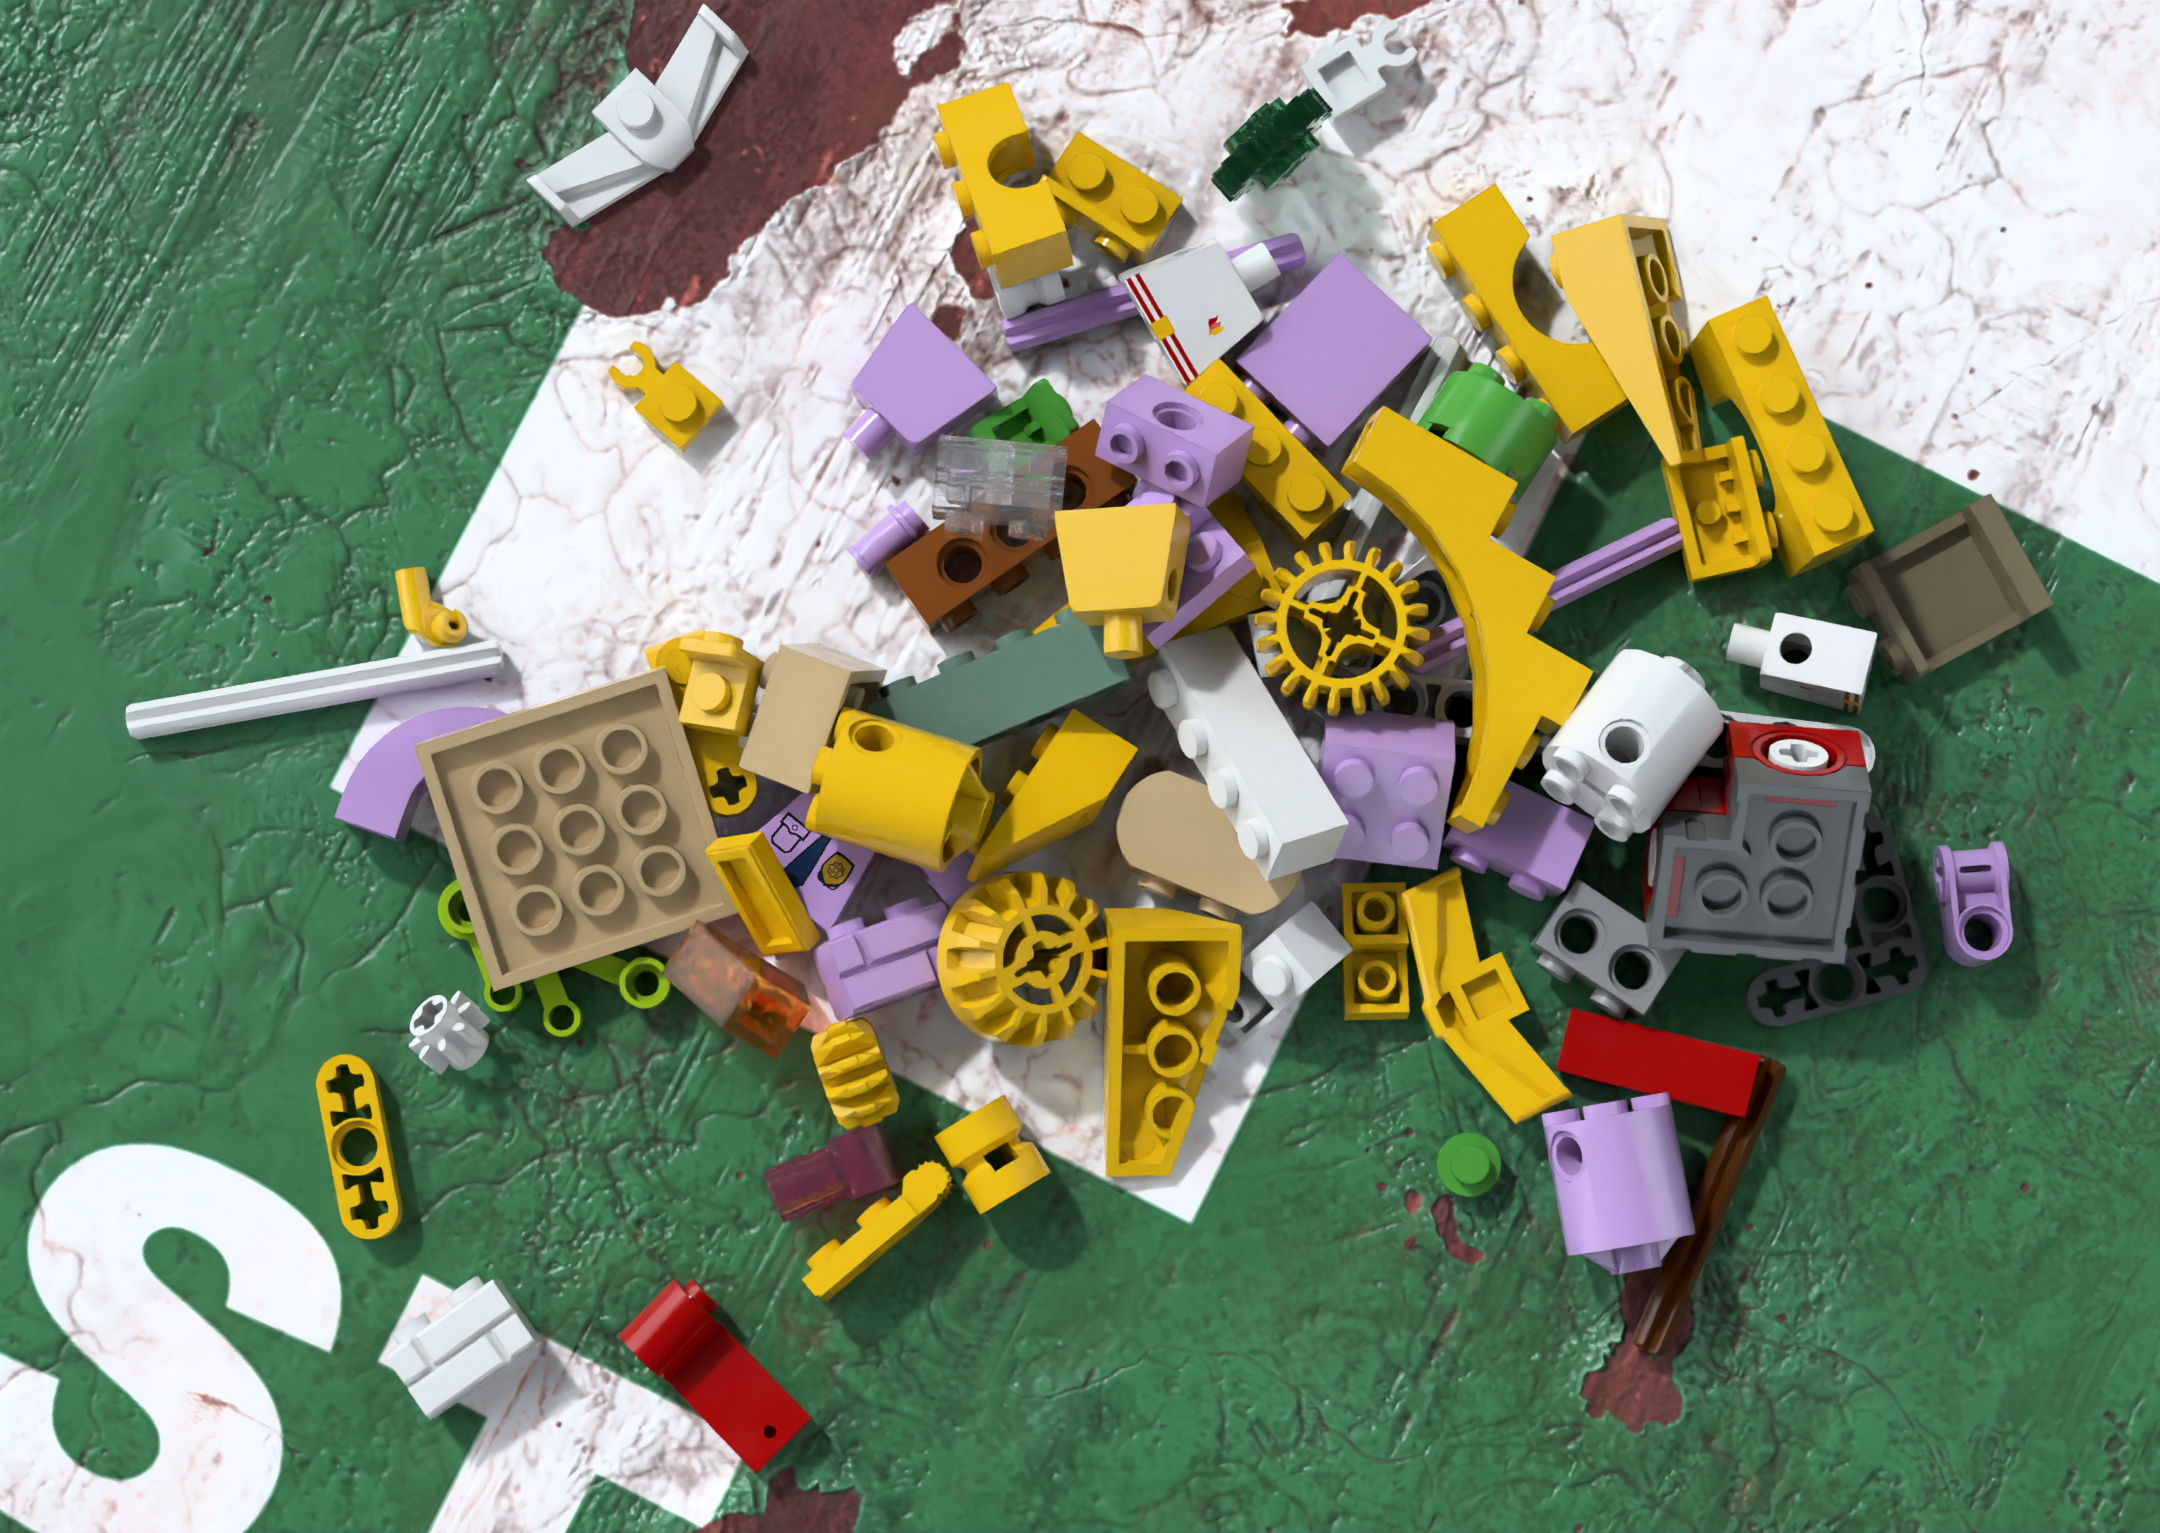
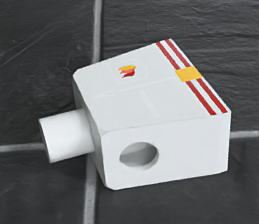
[1118,238,1281,385]
[1726,613,1878,715]

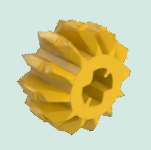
[810,1017,900,1130]

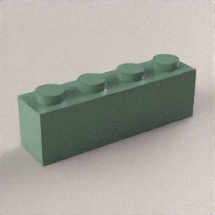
[866,607,1139,748]

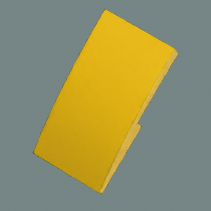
[1341,882,1410,1021]

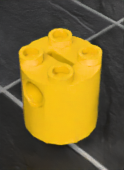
[805,706,995,873]

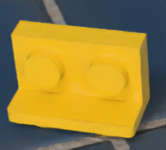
[1038,131,1183,265]

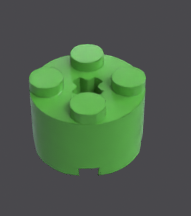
[1417,362,1559,505]

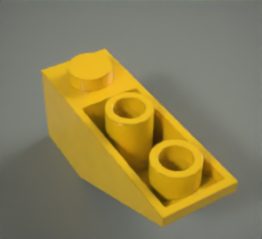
[966,708,1138,883]

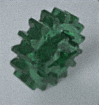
[1210,88,1333,203]

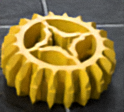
[1254,541,1430,717]

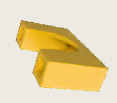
[1686,295,1875,579]

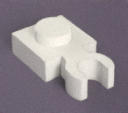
[1299,19,1418,124]

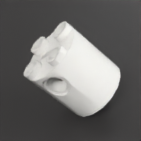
[1541,649,1724,842]

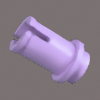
[847,500,930,580]

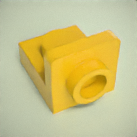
[678,631,764,737]

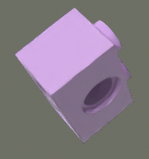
[1095,374,1255,509]

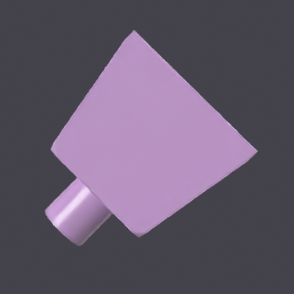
[843,302,998,461]

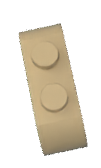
[1115,770,1302,923]

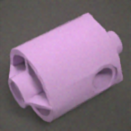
[1541,1092,1695,1275]

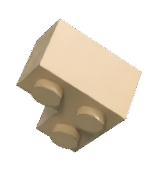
[738,643,887,794]

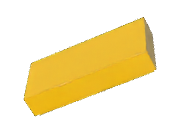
[705,831,821,956]

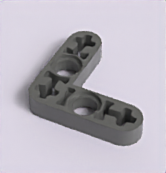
[1742,814,1928,1028]

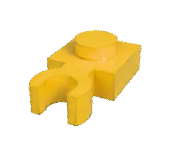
[608,341,725,453]

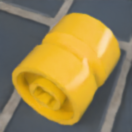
[934,1095,1051,1215]

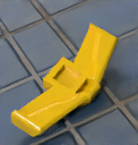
[1401,866,1573,1124]

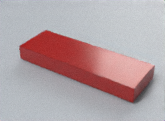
[1556,1008,1761,1119]

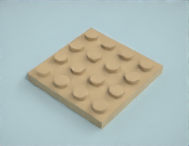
[414,666,739,991]

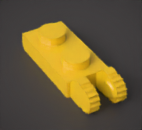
[802,1160,954,1302]

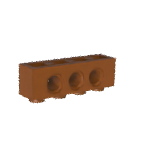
[884,419,1138,634]

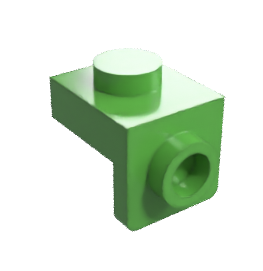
[966,378,1079,483]

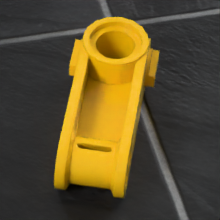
[644,627,758,818]

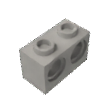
[1529,879,1686,1020]

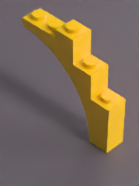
[1340,406,1594,834]

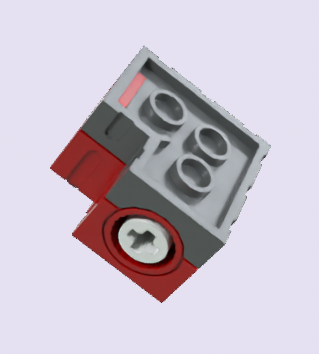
[1641,721,1872,964]

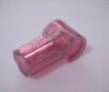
[764,1122,903,1223]

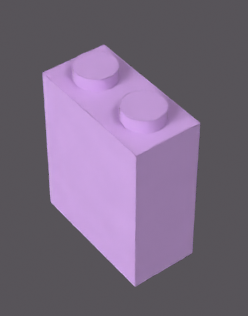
[1233,252,1433,458]

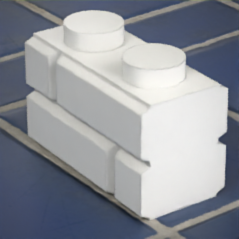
[385,1276,543,1419]

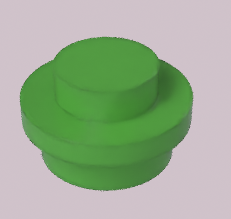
[1436,1132,1501,1197]

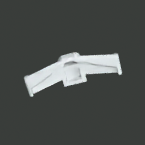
[526,4,749,228]

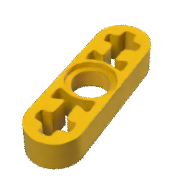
[316,1054,403,1239]

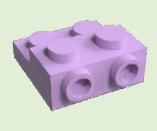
[1126,479,1256,650]

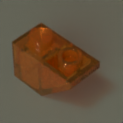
[662,919,812,1060]

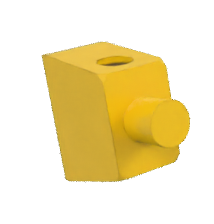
[1055,503,1190,659]

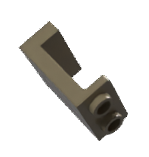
[1846,493,2054,684]

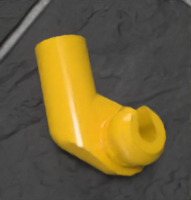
[395,567,468,649]

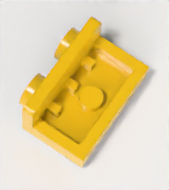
[1660,435,1778,584]

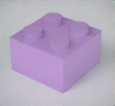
[1317,706,1456,870]

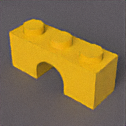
[932,82,1074,289]
[1183,358,1351,551]

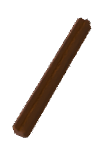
[1632,1055,1786,1356]

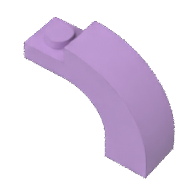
[334,707,508,843]

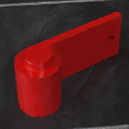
[618,1278,813,1474]

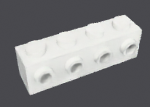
[1147,625,1349,881]

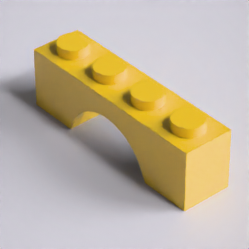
[1425,183,1630,445]

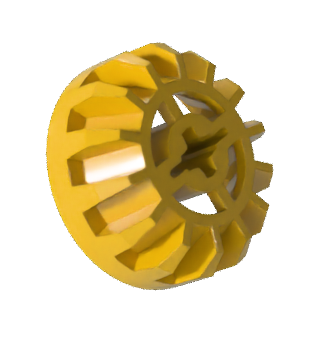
[937,871,1108,1047]

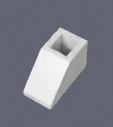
[1224,901,1354,1045]

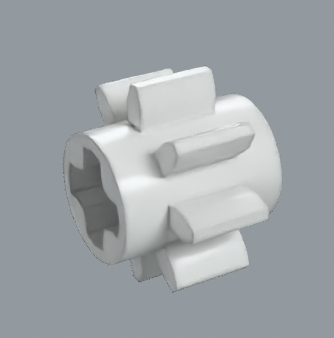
[409,991,490,1075]

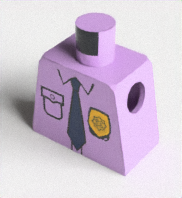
[757,792,880,932]

